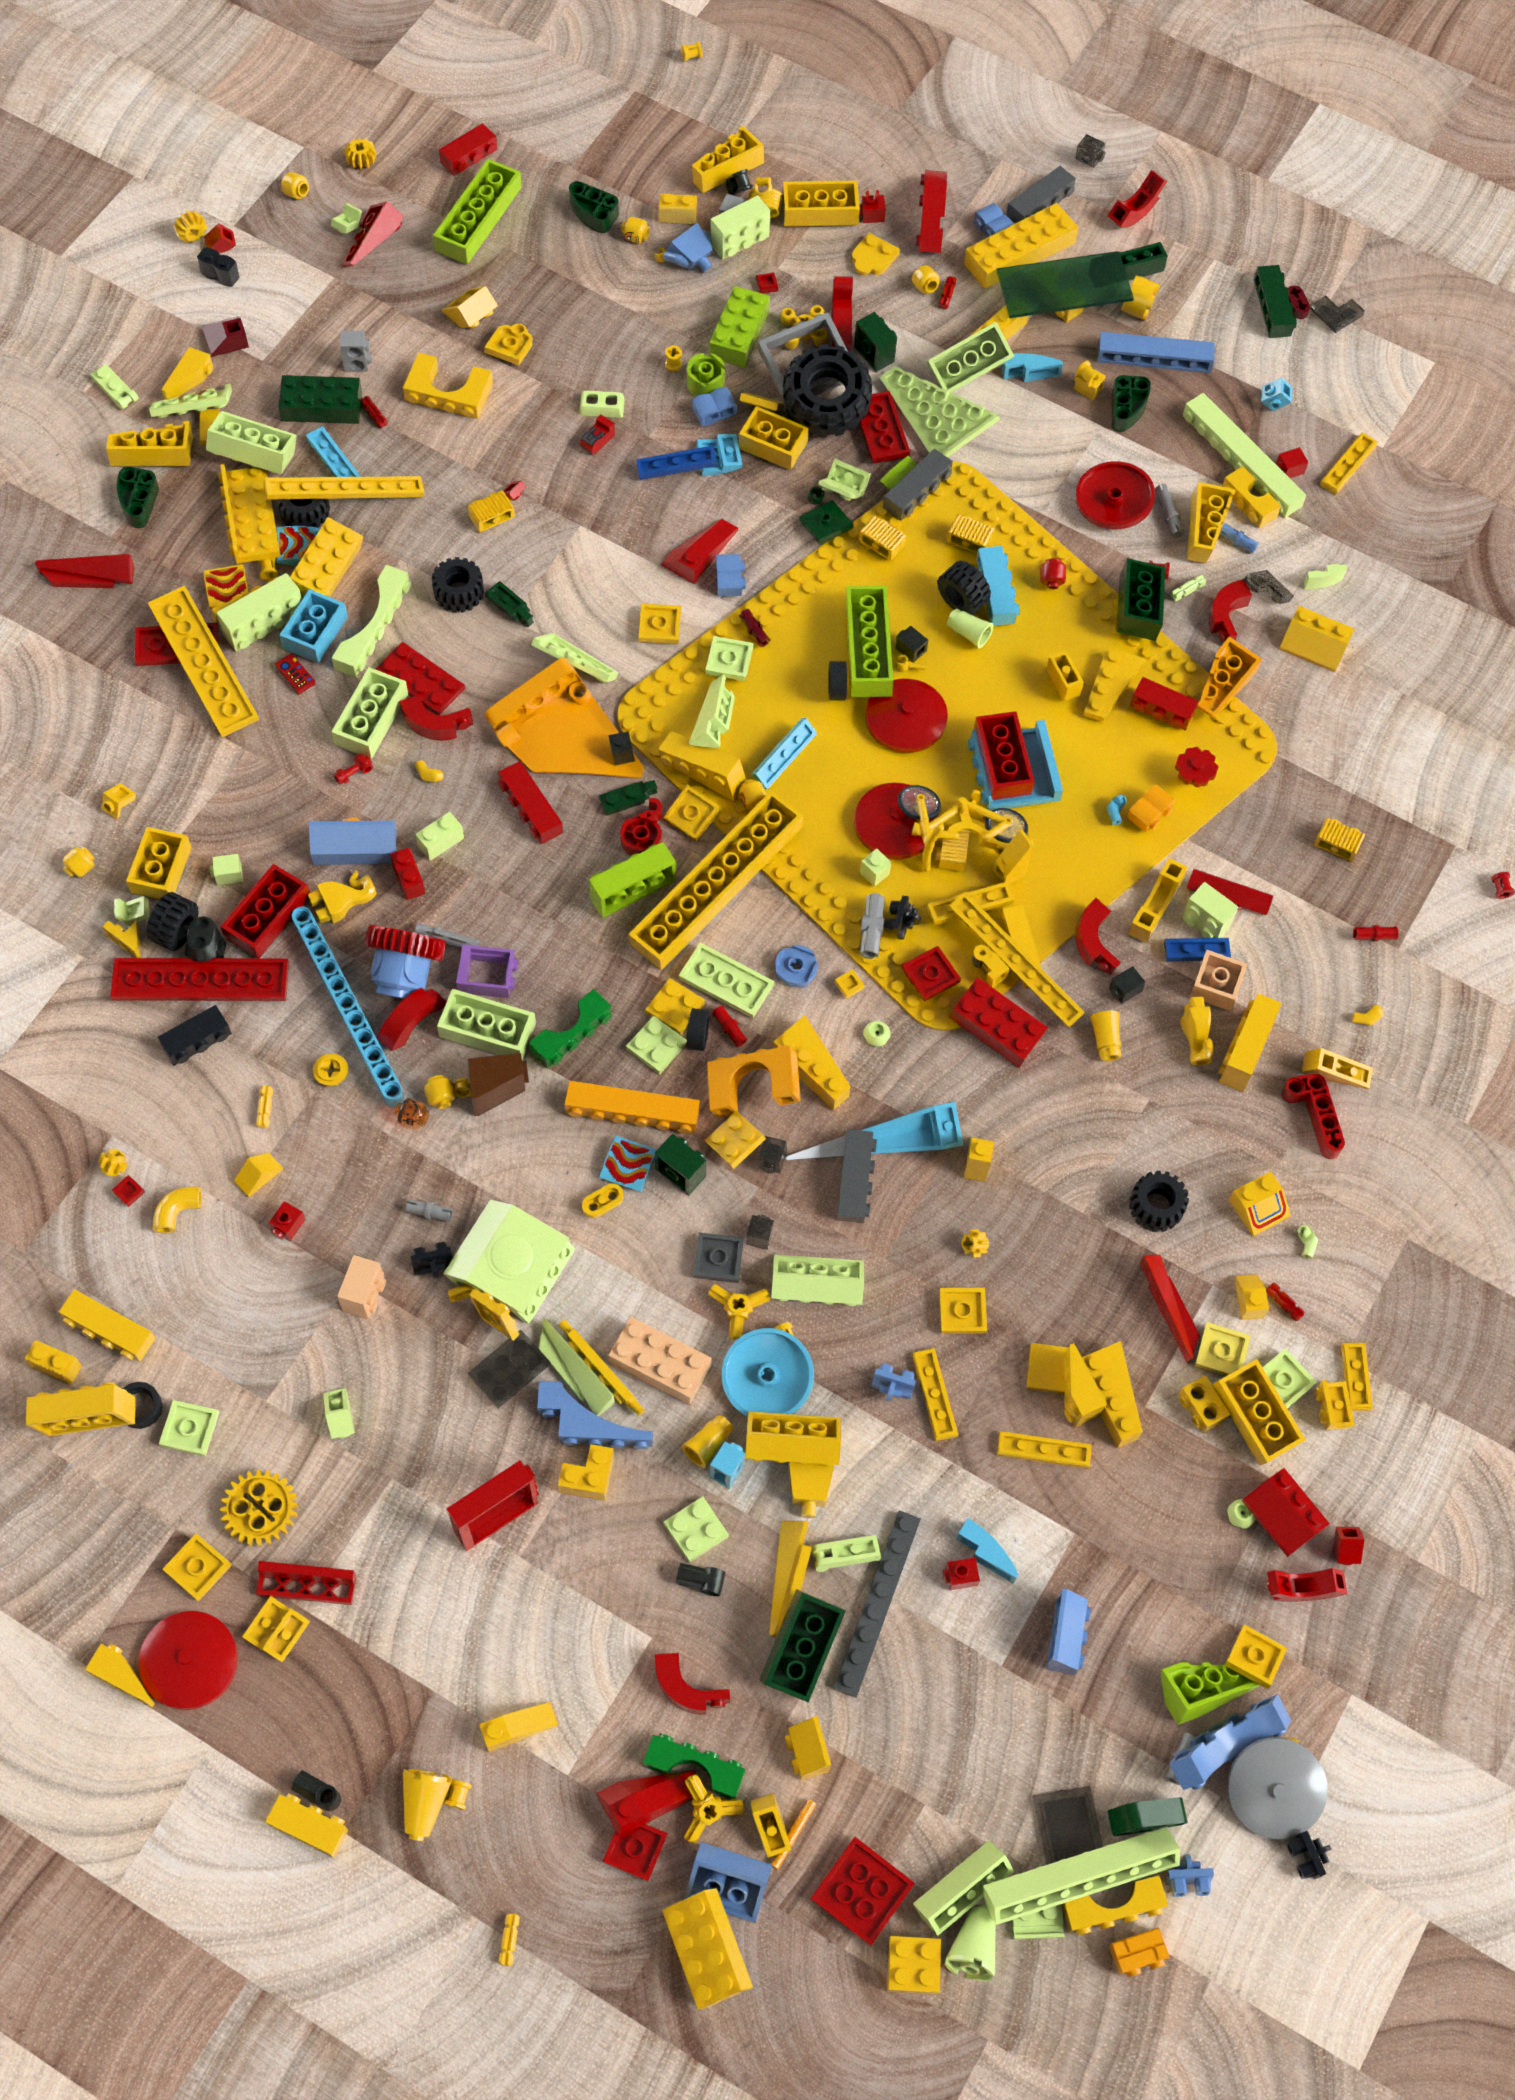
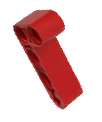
[832,276,853,352]
[1281,1073,1345,1159]

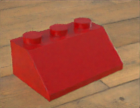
[1242,1468,1330,1557]

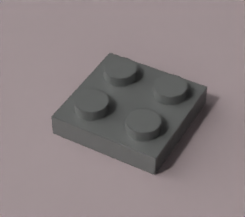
[693,1232,744,1283]

